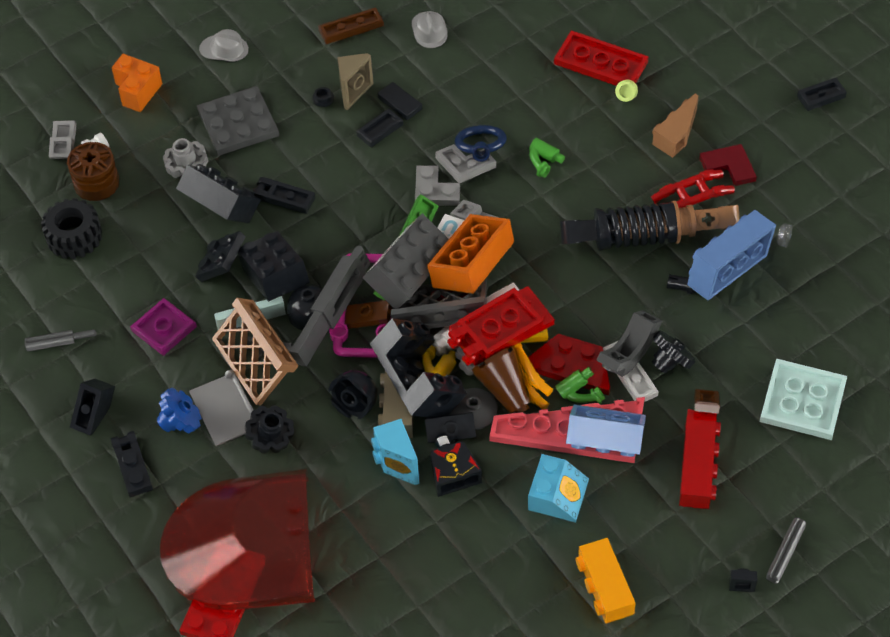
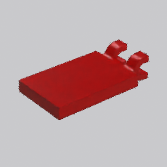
[447,287,544,366]

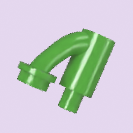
[529,138,565,178]
[555,367,606,404]

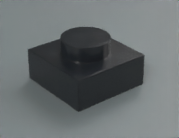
[729,568,757,592]

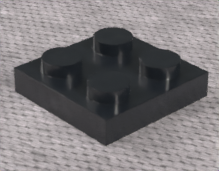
[195,231,246,282]

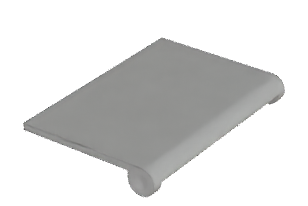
[189,370,253,446]

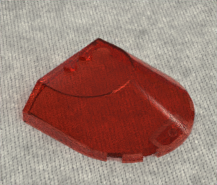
[160,469,315,610]

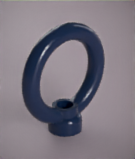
[454,125,507,162]

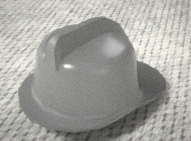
[412,11,447,48]
[199,29,249,62]

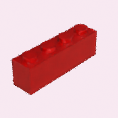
[679,409,721,509]

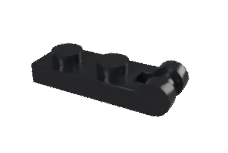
[253,177,316,214]
[110,431,153,498]

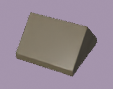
[337,53,373,110]

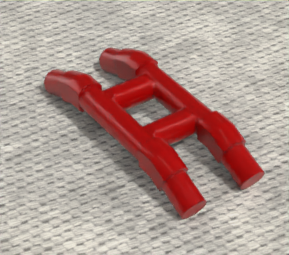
[650,169,735,208]

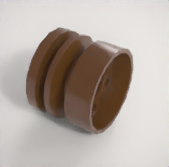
[67,142,120,201]

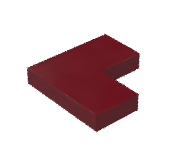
[699,144,757,186]

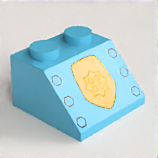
[371,419,420,485]
[528,454,589,523]

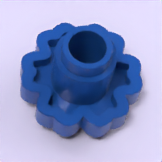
[157,388,202,434]

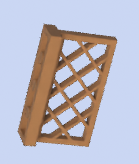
[212,298,298,406]

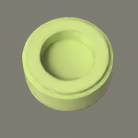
[615,80,638,102]

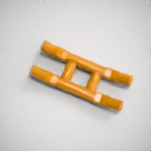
[508,342,553,410]

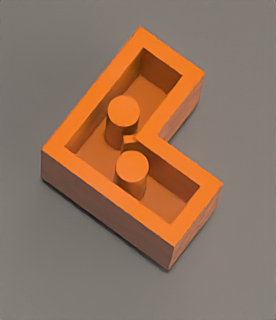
[111,54,163,113]

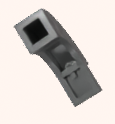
[597,310,663,377]

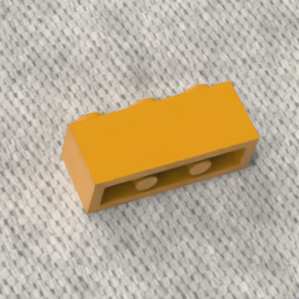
[576,538,636,624]

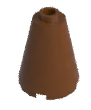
[472,346,531,414]

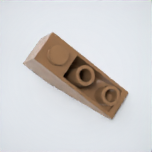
[652,93,699,158]

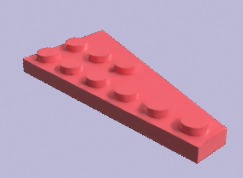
[490,397,645,463]

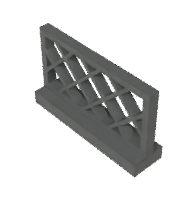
[391,278,487,329]

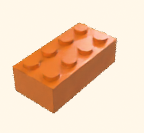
[427,214,514,294]

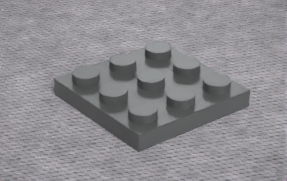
[197,86,279,156]

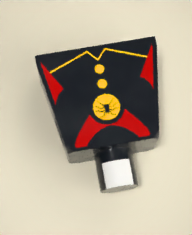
[430,436,482,497]

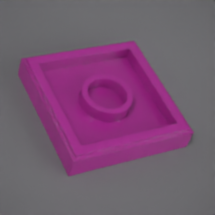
[130,298,197,356]

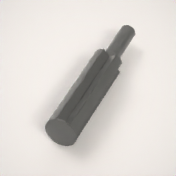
[24,329,97,352]

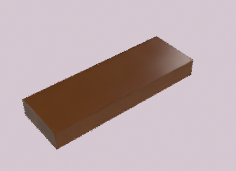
[318,7,384,44]

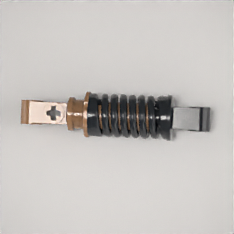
[560,201,740,251]

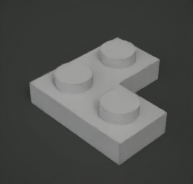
[436,144,496,183]
[415,166,460,206]

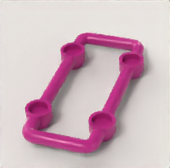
[329,253,391,358]

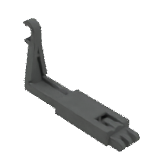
[239,246,370,367]

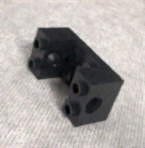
[370,318,467,418]

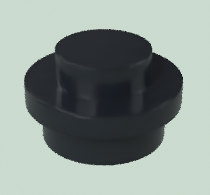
[312,87,334,107]

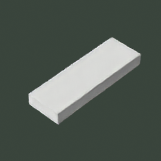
[603,341,659,402]

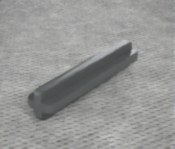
[766,517,806,584]

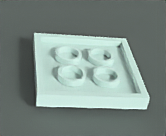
[760,359,847,440]

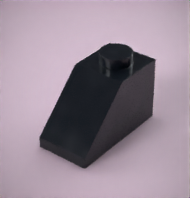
[70,378,115,435]

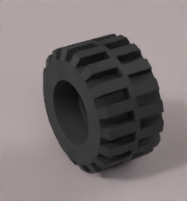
[41,198,102,259]

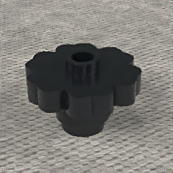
[652,330,696,374]
[245,405,294,454]

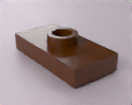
[344,300,392,329]
[694,389,720,414]

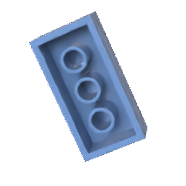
[687,210,776,300]

